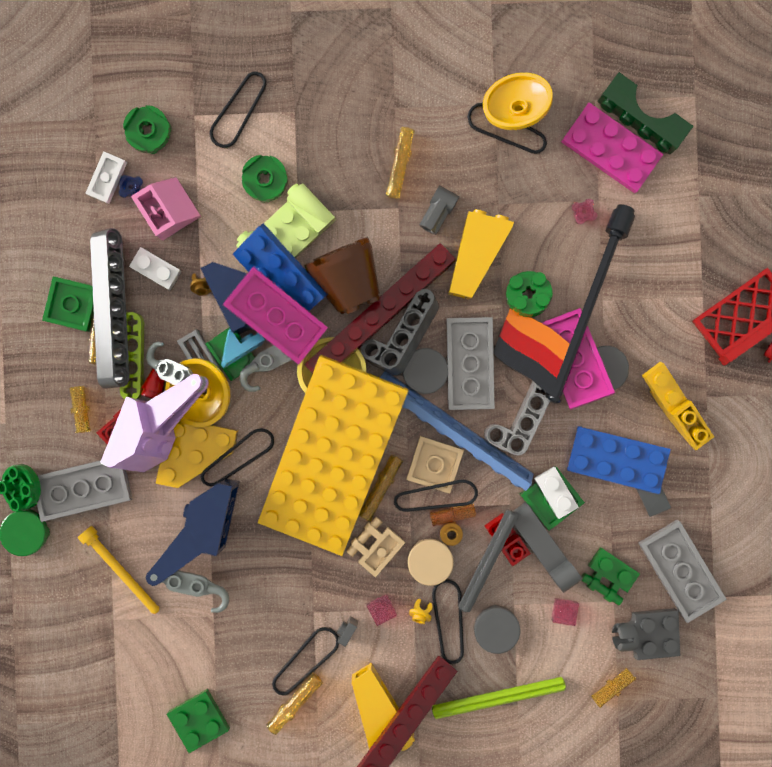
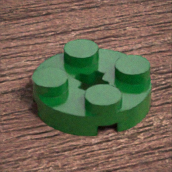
[123,105,172,154]
[242,155,288,203]
[506,271,553,317]

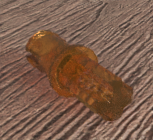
[430,504,476,526]

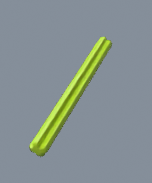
[432,677,566,719]

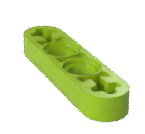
[120,312,144,399]

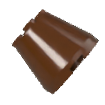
[304,237,380,314]

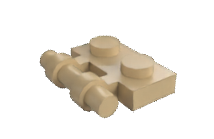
[346,516,405,577]

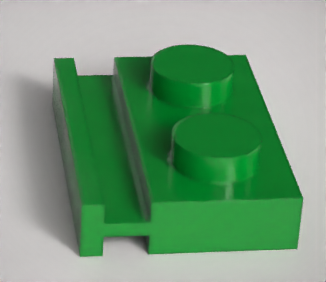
[205,327,255,381]

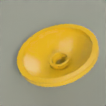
[483,73,553,130]
[165,358,230,427]

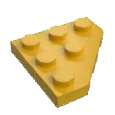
[156,420,238,488]

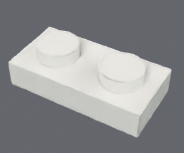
[85,151,127,204]
[129,247,182,290]
[534,467,579,519]

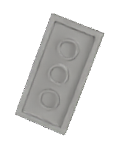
[446,317,495,410]
[37,460,133,522]
[638,520,727,623]

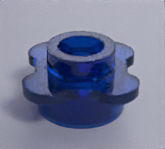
[119,175,143,198]

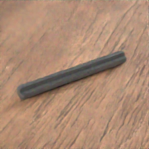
[458,510,518,612]

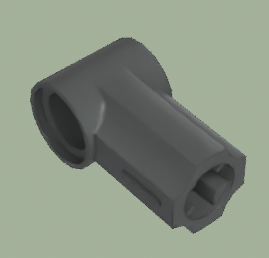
[419,185,460,235]

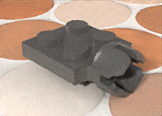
[612,608,680,660]

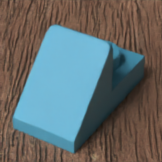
[221,329,265,369]

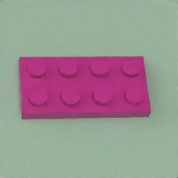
[561,103,664,194]
[223,267,328,365]
[542,308,615,410]

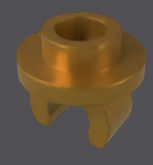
[190,273,212,296]

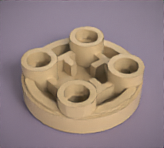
[408,539,454,586]

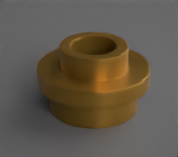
[440,523,463,546]

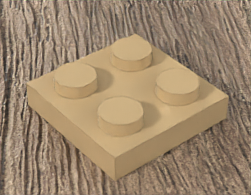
[406,436,464,494]

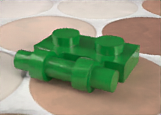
[581,547,640,606]

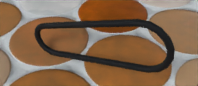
[210,72,266,148]
[467,103,547,154]
[201,428,274,486]
[394,480,478,512]
[432,579,464,664]
[272,627,339,696]

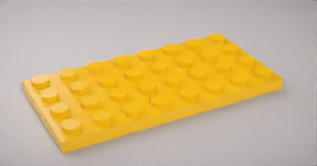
[258,355,409,556]

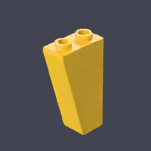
[448,209,514,300]
[351,663,415,751]

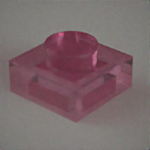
[367,594,397,626]
[551,598,579,626]

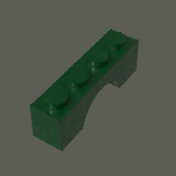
[597,72,694,154]

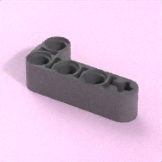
[361,289,439,375]
[513,502,583,593]

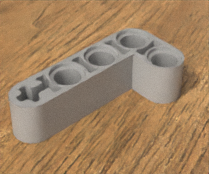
[484,381,550,456]

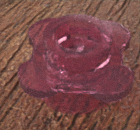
[572,199,597,225]

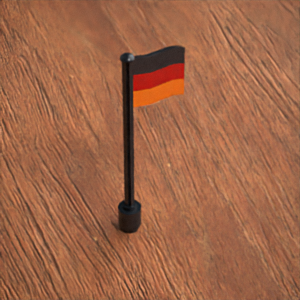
[493,204,635,404]

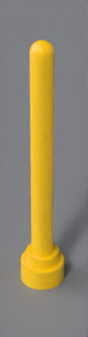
[77,526,159,614]

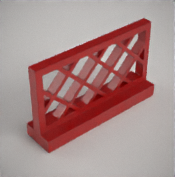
[692,267,772,366]

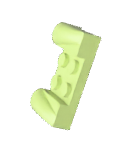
[236,183,336,258]

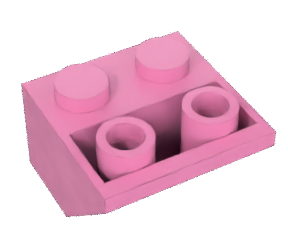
[131,177,201,240]

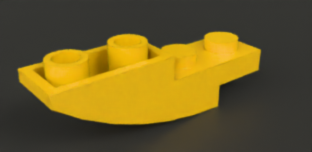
[642,362,714,450]

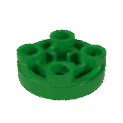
[0,464,41,512]
[0,509,50,556]

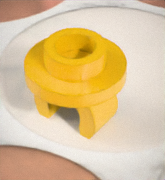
[409,599,432,624]

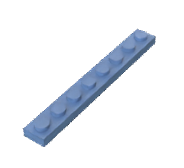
[380,371,534,491]

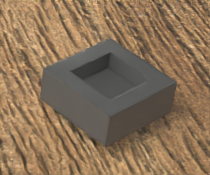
[337,616,358,647]

